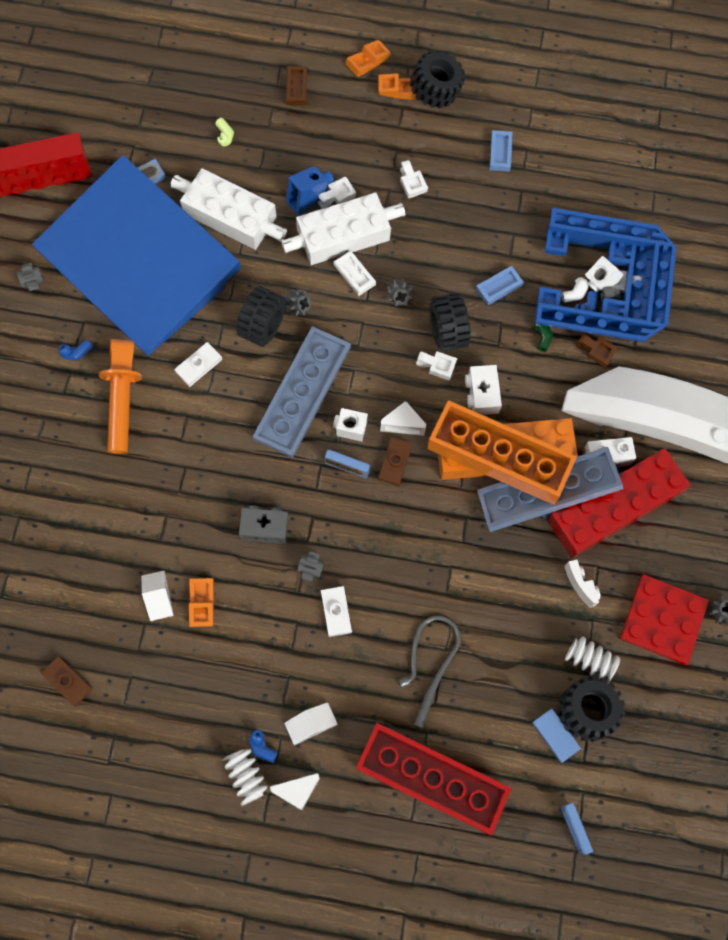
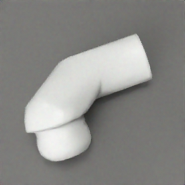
[561,277,589,303]

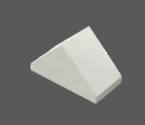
[380,401,426,436]
[141,571,174,621]
[284,702,338,745]
[270,773,320,810]

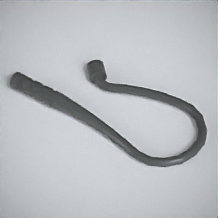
[398,616,461,728]

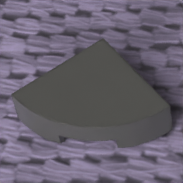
[599,288,622,304]

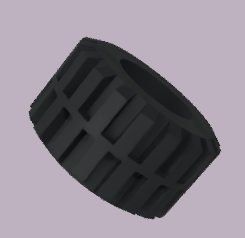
[410,50,465,108]
[236,286,286,347]
[430,293,471,352]
[558,676,625,742]

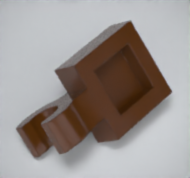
[576,334,618,368]

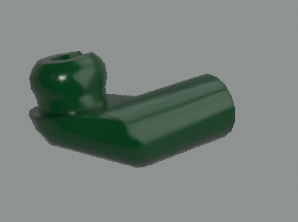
[534,323,553,352]

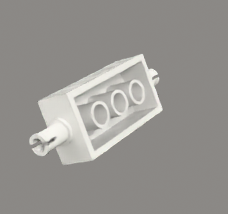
[171,168,287,250]
[281,193,405,265]

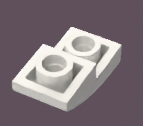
[564,560,600,608]

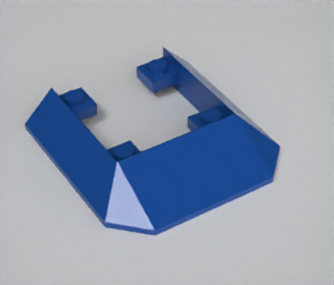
[535,208,677,342]

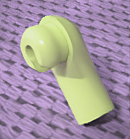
[215,118,234,146]

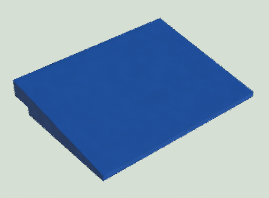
[32,155,241,357]

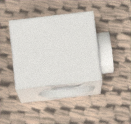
[585,256,624,292]
[333,408,368,442]

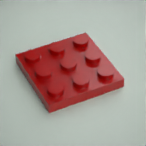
[620,574,709,666]

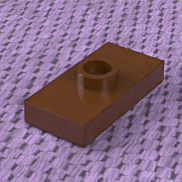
[286,66,307,105]
[378,437,413,486]
[41,656,93,707]

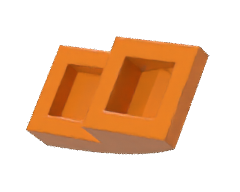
[345,40,391,77]
[379,73,417,100]
[189,578,214,627]

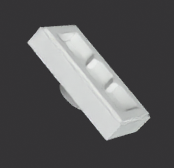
[334,251,376,296]
[174,342,222,387]
[321,586,352,637]

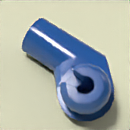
[575,291,598,312]
[58,339,93,360]
[249,730,278,763]

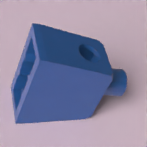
[286,166,334,216]

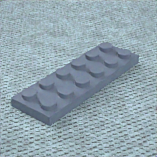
[252,326,351,458]
[477,447,623,532]

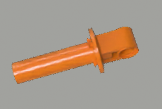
[99,339,142,454]

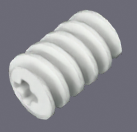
[565,636,620,683]
[222,749,268,806]

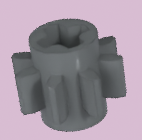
[17,263,44,291]
[387,278,413,307]
[285,289,311,316]
[297,551,325,581]
[709,596,728,626]

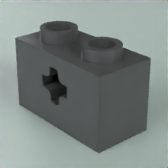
[239,506,289,544]

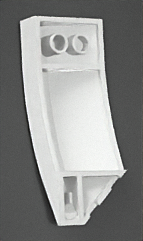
[561,367,728,464]

